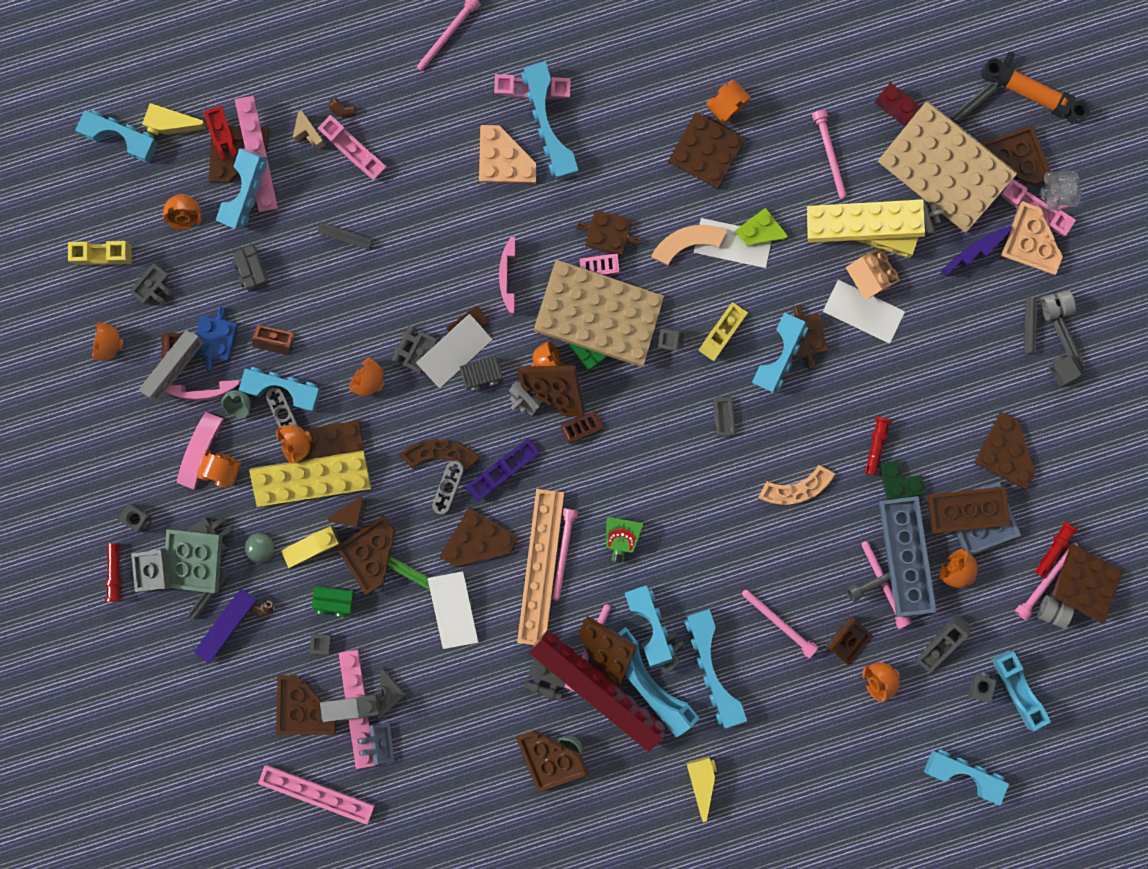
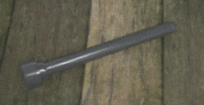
[846,554,930,602]

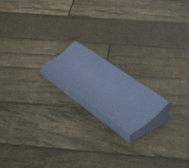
[879,496,936,617]

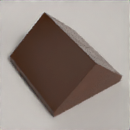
[327,497,367,528]
[825,616,873,665]

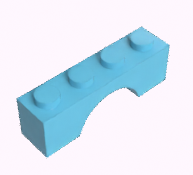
[75,110,158,164]
[216,149,268,229]
[752,312,809,393]
[238,367,321,412]
[625,585,675,669]
[991,650,1051,731]
[924,749,1009,805]

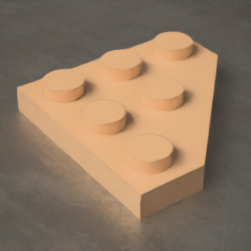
[479,125,536,184]
[1000,201,1063,275]

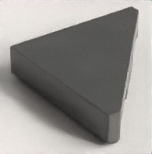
[377,668,407,719]

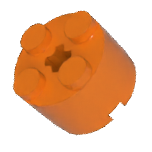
[706,79,751,125]
[197,450,242,488]

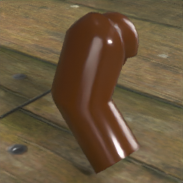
[329,98,356,117]
[249,600,274,617]

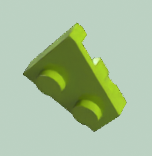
[735,208,788,247]

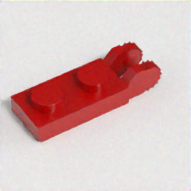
[203,106,237,162]

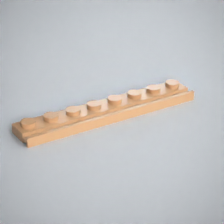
[517,489,564,645]

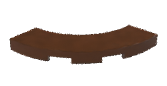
[399,439,480,471]

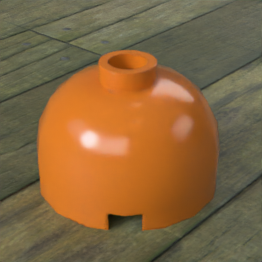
[163,194,202,230]
[92,322,123,361]
[531,341,565,366]
[349,357,385,397]
[276,424,312,464]
[939,549,978,588]
[863,662,900,702]

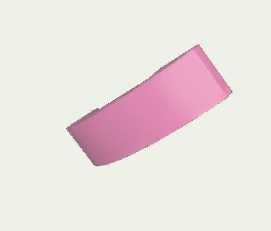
[494,74,570,99]
[317,115,386,181]
[1001,179,1076,236]
[499,237,516,315]
[166,380,241,401]
[177,412,224,490]

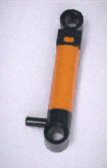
[981,52,1090,124]

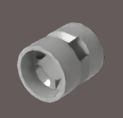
[1040,290,1076,321]
[1037,595,1074,629]

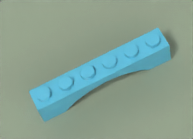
[521,61,578,180]
[684,609,747,728]
[618,627,700,738]

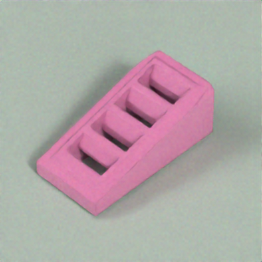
[580,254,619,276]

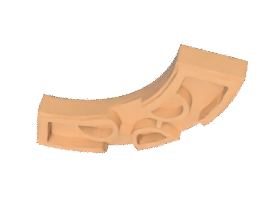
[651,225,727,266]
[758,465,836,505]

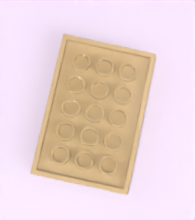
[877,100,1017,233]
[533,260,664,367]

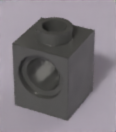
[658,327,685,351]
[1048,355,1082,386]
[118,504,152,532]
[968,672,997,703]

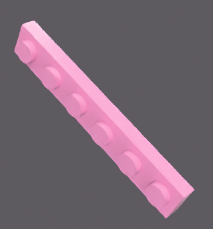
[235,96,278,213]
[339,650,376,769]
[258,764,375,825]

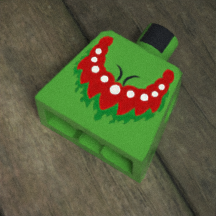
[606,517,643,563]

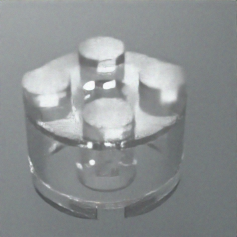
[1041,171,1081,211]

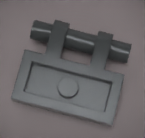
[391,326,438,374]
[523,658,565,701]

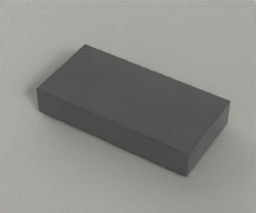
[713,397,736,437]

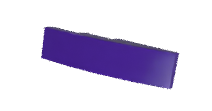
[940,226,1012,276]
[465,438,540,502]
[194,588,257,664]

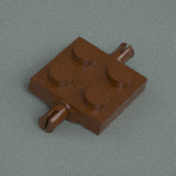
[576,210,640,257]
[791,304,828,369]

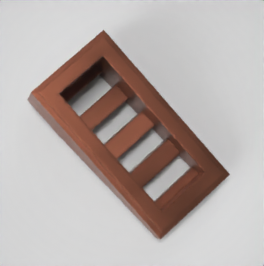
[561,411,603,444]

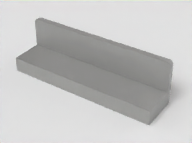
[139,330,204,403]

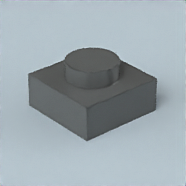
[309,634,332,655]

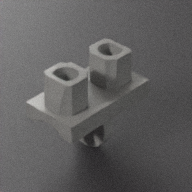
[921,199,944,235]
[509,381,542,416]

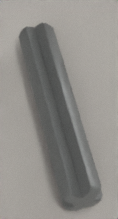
[950,82,998,124]
[318,223,373,250]
[1024,298,1037,354]
[1053,317,1085,370]
[188,569,230,619]

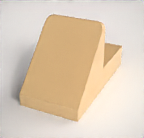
[293,110,325,149]

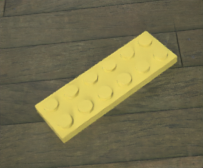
[807,200,925,243]
[249,451,371,507]

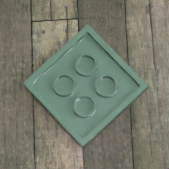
[165,529,222,593]

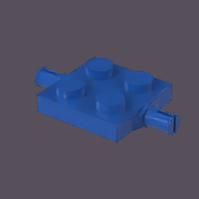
[196,306,238,371]

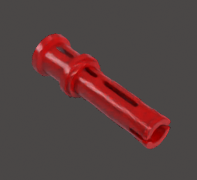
[864,417,892,476]
[1034,522,1078,578]
[104,543,122,602]

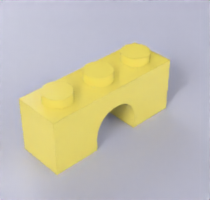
[68,241,132,265]

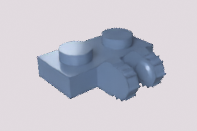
[357,722,394,765]

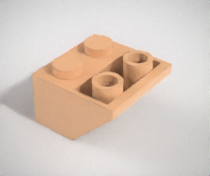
[846,248,900,300]

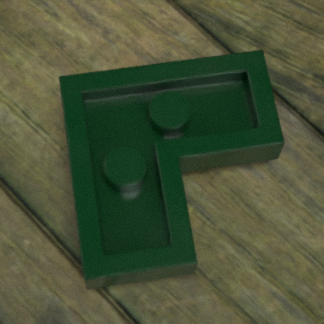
[879,460,926,500]

